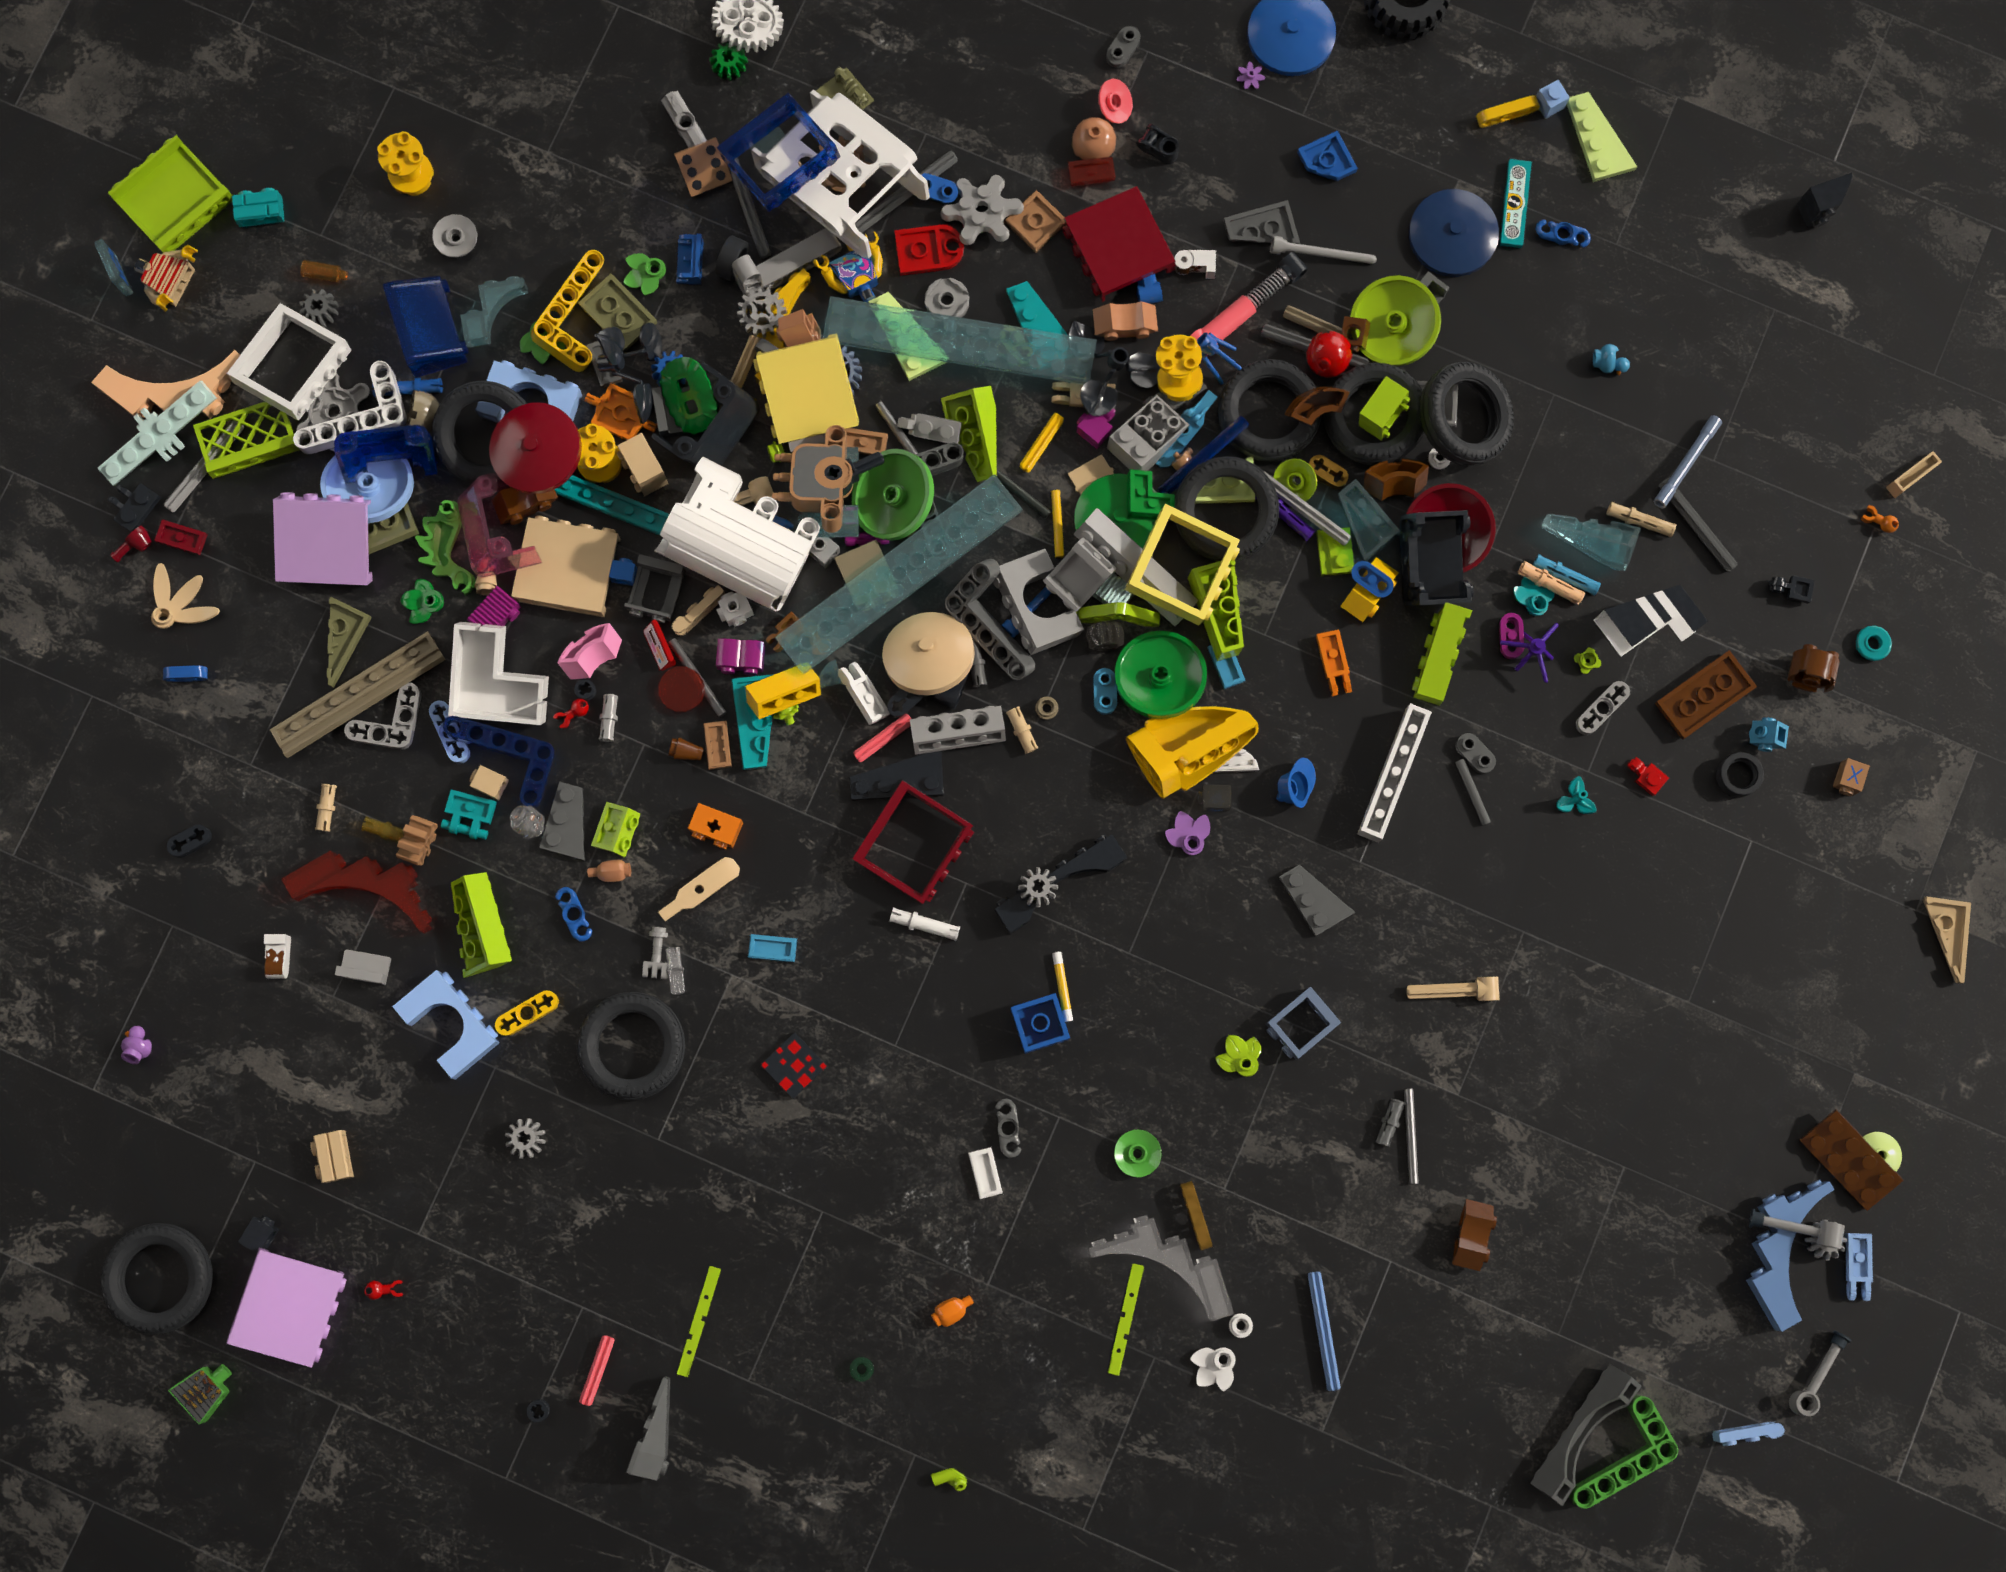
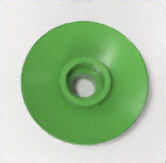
[1114,1130,1162,1177]

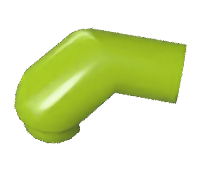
[931,1468,967,1491]

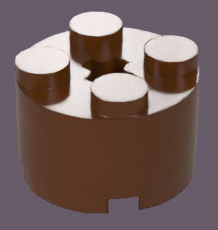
[1787,644,1840,692]

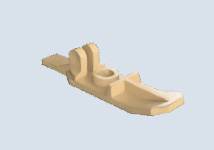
[658,857,740,922]

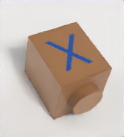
[1833,758,1870,796]

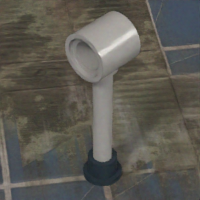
[1749,1209,1845,1249]
[1789,1330,1851,1416]

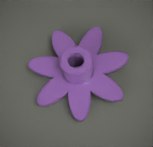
[1236,62,1265,89]

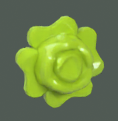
[773,704,799,725]

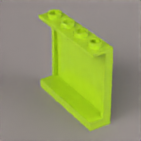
[108,135,233,253]

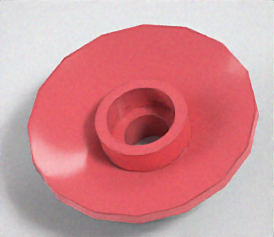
[1098,79,1133,124]

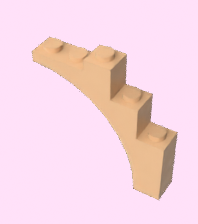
[92,350,240,419]

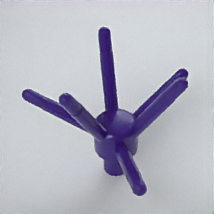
[1500,623,1558,683]

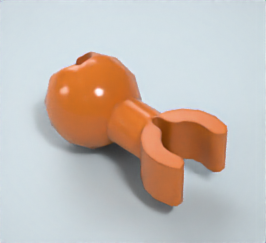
[1861,505,1899,533]

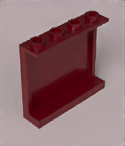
[1062,186,1176,302]

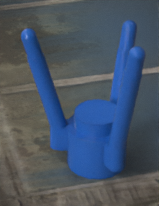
[1197,332,1242,385]

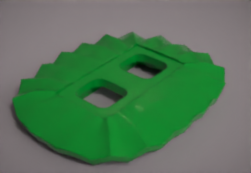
[659,357,718,434]

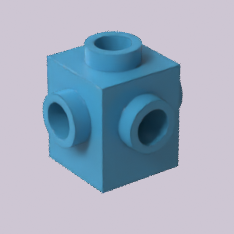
[1749,717,1789,752]

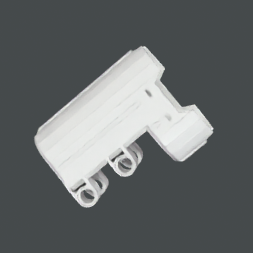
[654,457,820,612]

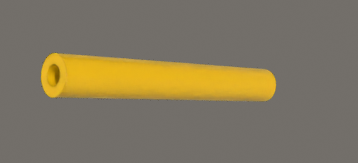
[1051,490,1064,558]

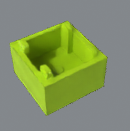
[1359,376,1410,441]

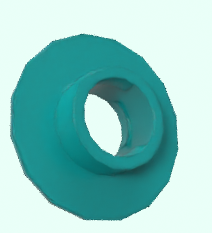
[1856,625,1892,661]

